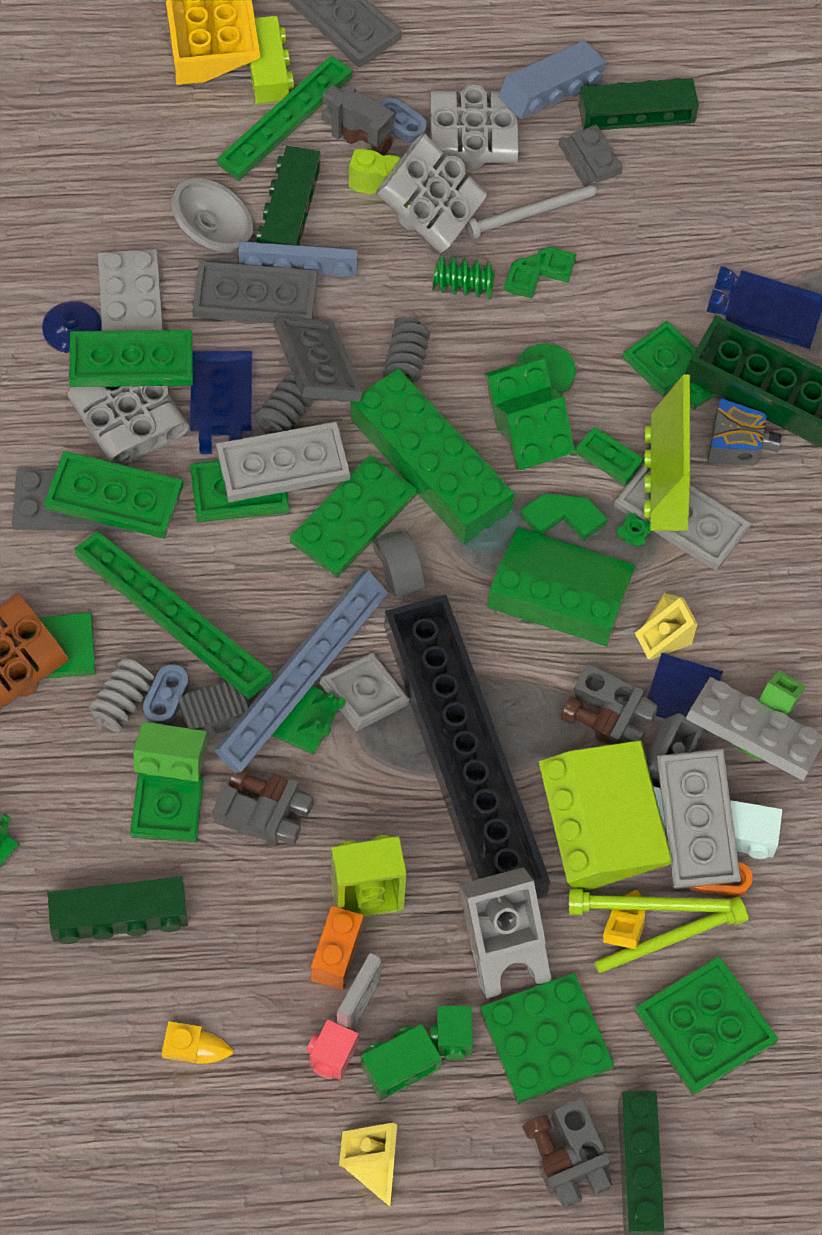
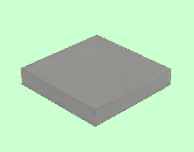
[320,652,410,732]
[337,953,381,1030]

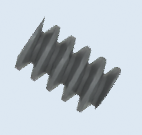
[383,316,430,382]
[255,373,313,434]

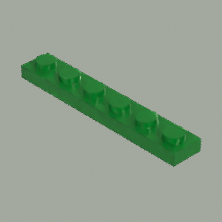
[217,55,353,181]

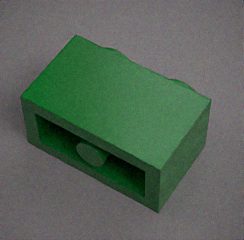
[361,1024,442,1101]

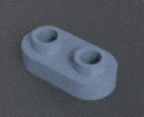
[379,98,427,143]
[143,665,189,725]

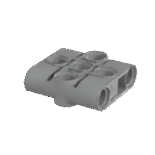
[430,84,518,169]
[376,133,488,253]
[68,386,189,466]

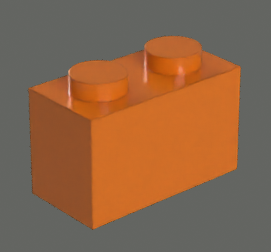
[311,906,364,990]

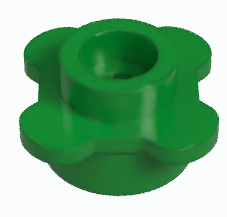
[617,513,652,547]

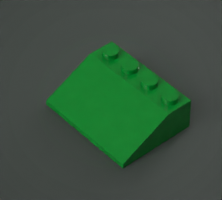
[487,527,636,646]

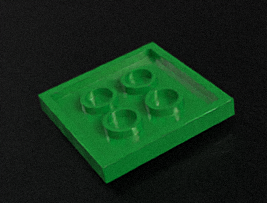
[634,956,779,1096]
[480,973,614,1104]

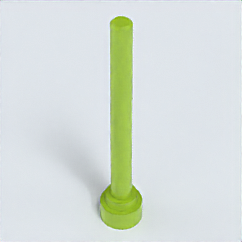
[569,888,731,915]
[594,896,749,974]

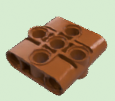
[0,592,69,709]

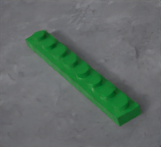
[74,531,272,699]

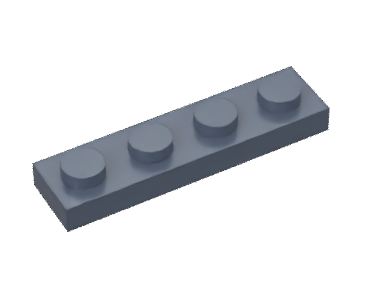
[238,242,358,277]

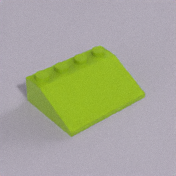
[644,375,690,531]
[539,741,673,892]

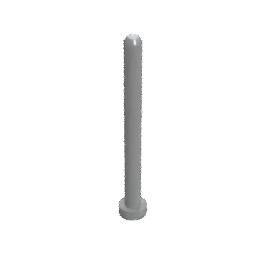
[465,185,597,240]

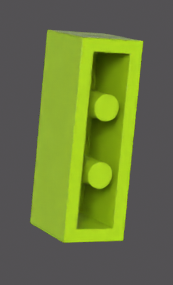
[249,16,294,104]

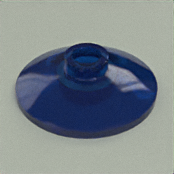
[42,301,102,353]

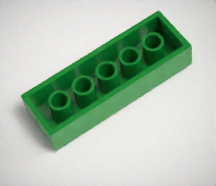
[350,368,514,545]

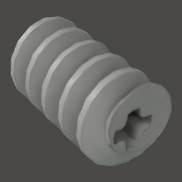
[89,659,154,733]

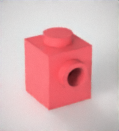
[306,1019,359,1080]

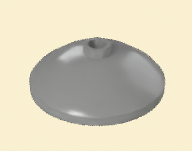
[171,178,253,252]

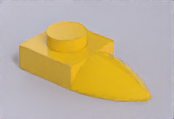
[603,890,646,949]
[162,1021,234,1064]

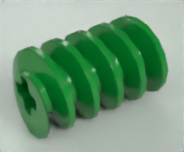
[432,254,495,300]

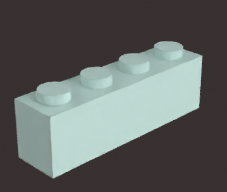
[654,787,782,859]

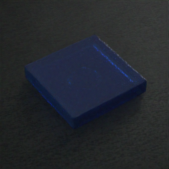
[647,653,723,731]

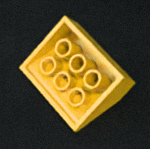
[165,0,260,85]

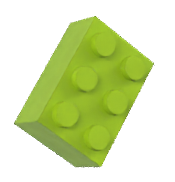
[331,835,406,917]

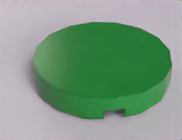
[517,343,576,394]

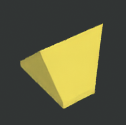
[635,592,698,660]
[339,1123,397,1206]

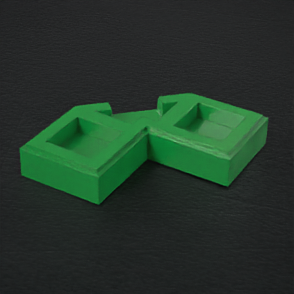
[504,246,577,299]
[520,493,608,541]

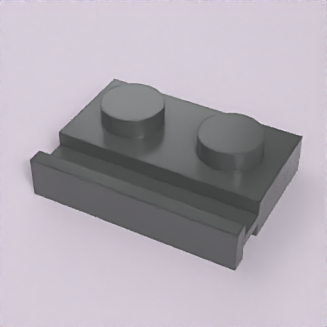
[559,124,623,187]

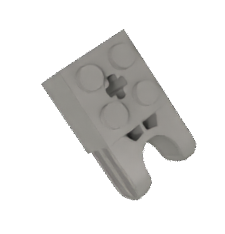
[459,867,551,999]

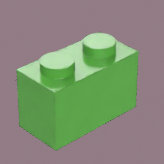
[133,722,207,782]

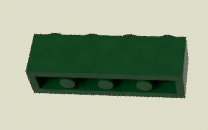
[578,78,699,130]
[256,145,320,246]
[47,876,188,944]
[618,1091,665,1235]

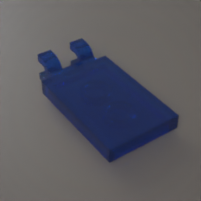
[706,266,822,349]
[190,351,252,454]

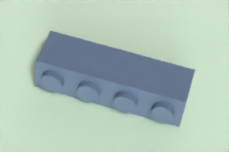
[498,40,607,119]

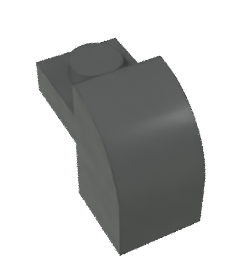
[372,532,426,597]

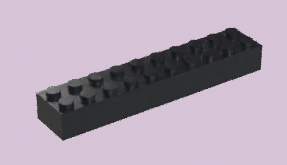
[384,594,550,899]

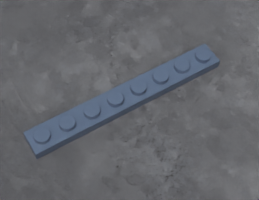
[214,570,388,773]

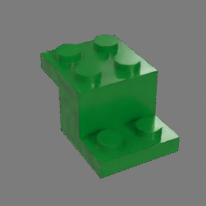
[485,355,575,471]

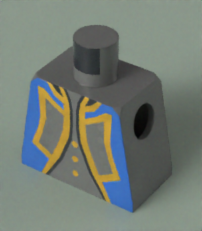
[707,399,782,465]

